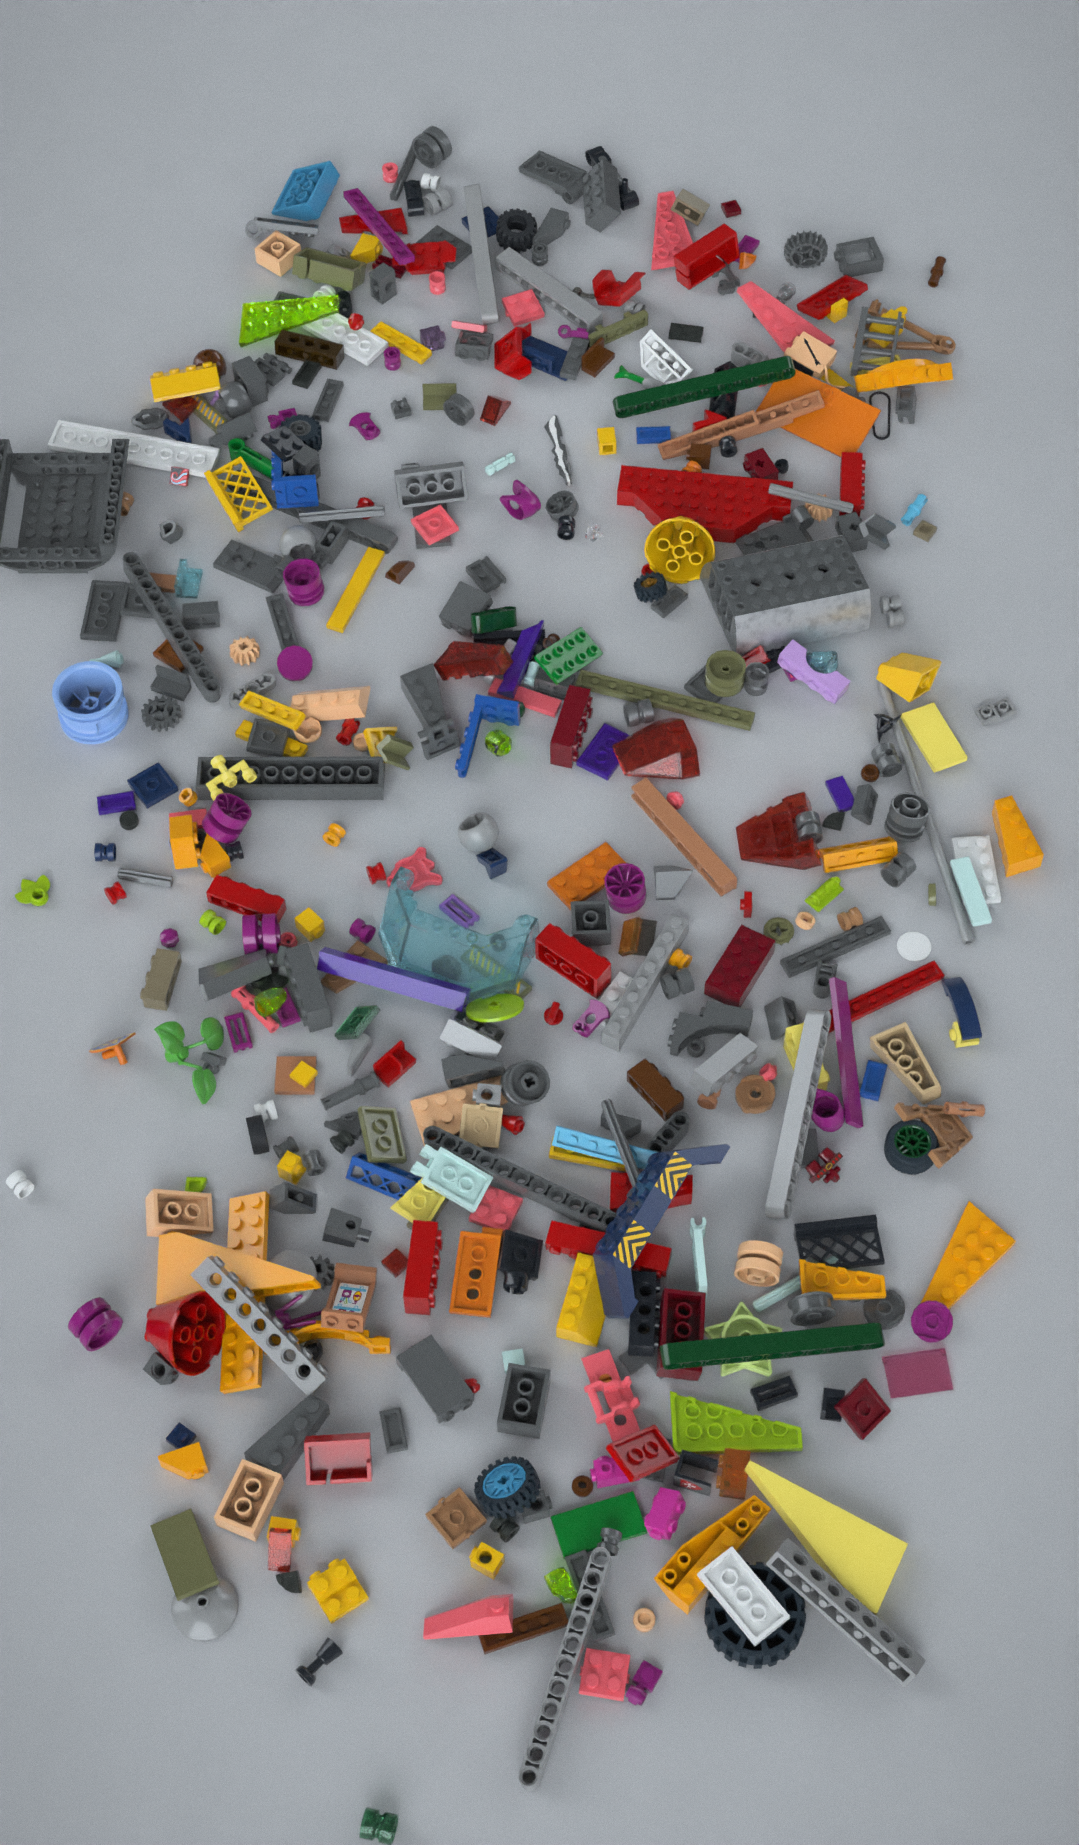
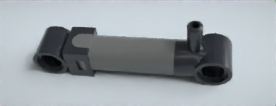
[585,146,639,211]

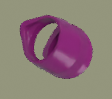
[499,480,541,520]
[811,1088,845,1132]

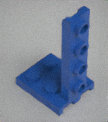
[271,450,319,509]
[455,694,521,778]

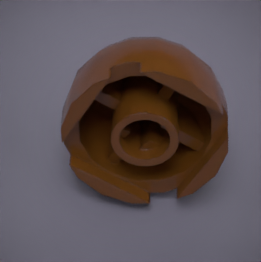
[193,349,227,379]

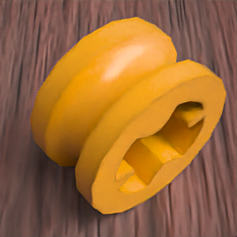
[179,788,198,807]

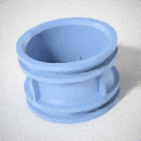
[52,661,129,744]

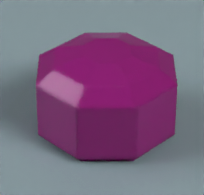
[160,928,179,948]

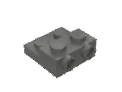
[455,330,494,361]

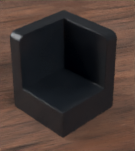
[820,1388,845,1422]

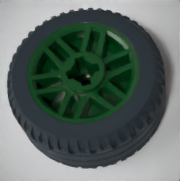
[884,1119,939,1175]

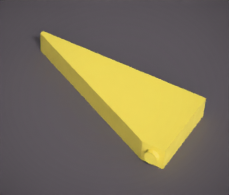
[744,1460,908,1615]

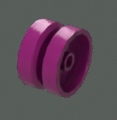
[68,1297,123,1352]

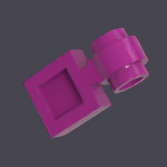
[558,325,590,340]
[625,1660,663,1706]

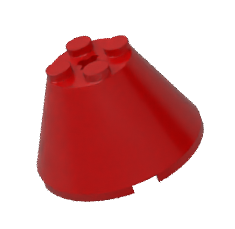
[144,1290,226,1376]

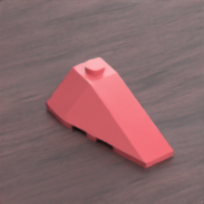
[423,1594,514,1640]

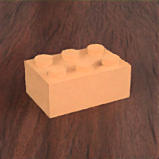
[214,1459,284,1542]

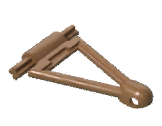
[853,299,956,355]

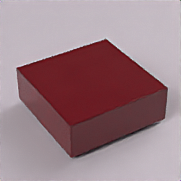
[721,200,741,218]

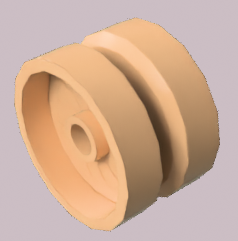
[734,1240,783,1287]

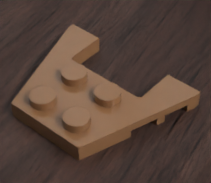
[894,1102,973,1169]

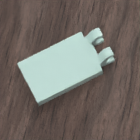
[410,1144,493,1213]
[690,1217,708,1303]

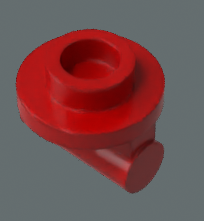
[544,1002,563,1025]

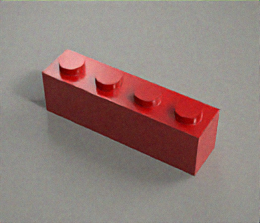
[839,452,866,517]
[206,874,287,924]

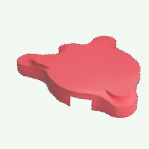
[386,847,443,892]

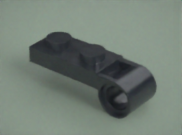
[404,180,424,217]

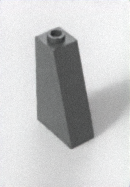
[198,949,274,1002]

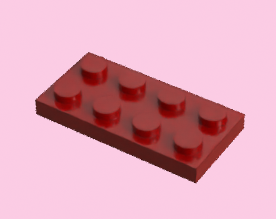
[797,275,868,320]

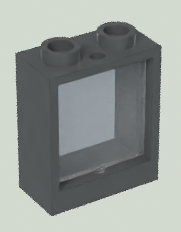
[834,236,884,277]

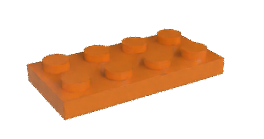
[547,842,626,911]

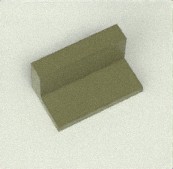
[422,383,457,410]
[376,734,414,770]

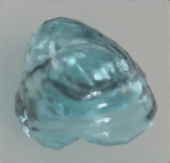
[806,651,838,674]

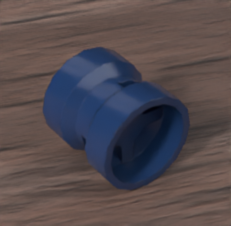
[94,843,116,862]

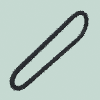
[869,391,891,440]

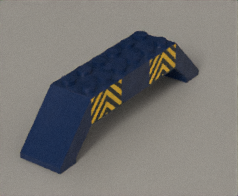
[593,1144,730,1319]

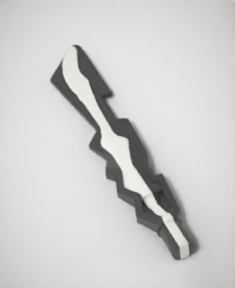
[544,415,572,486]

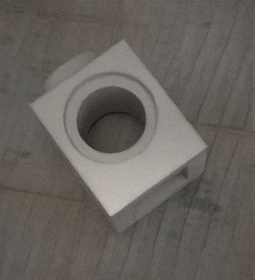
[472,1083,502,1108]

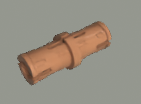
[943,1101,985,1117]

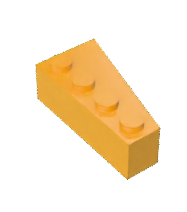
[992,795,1044,877]

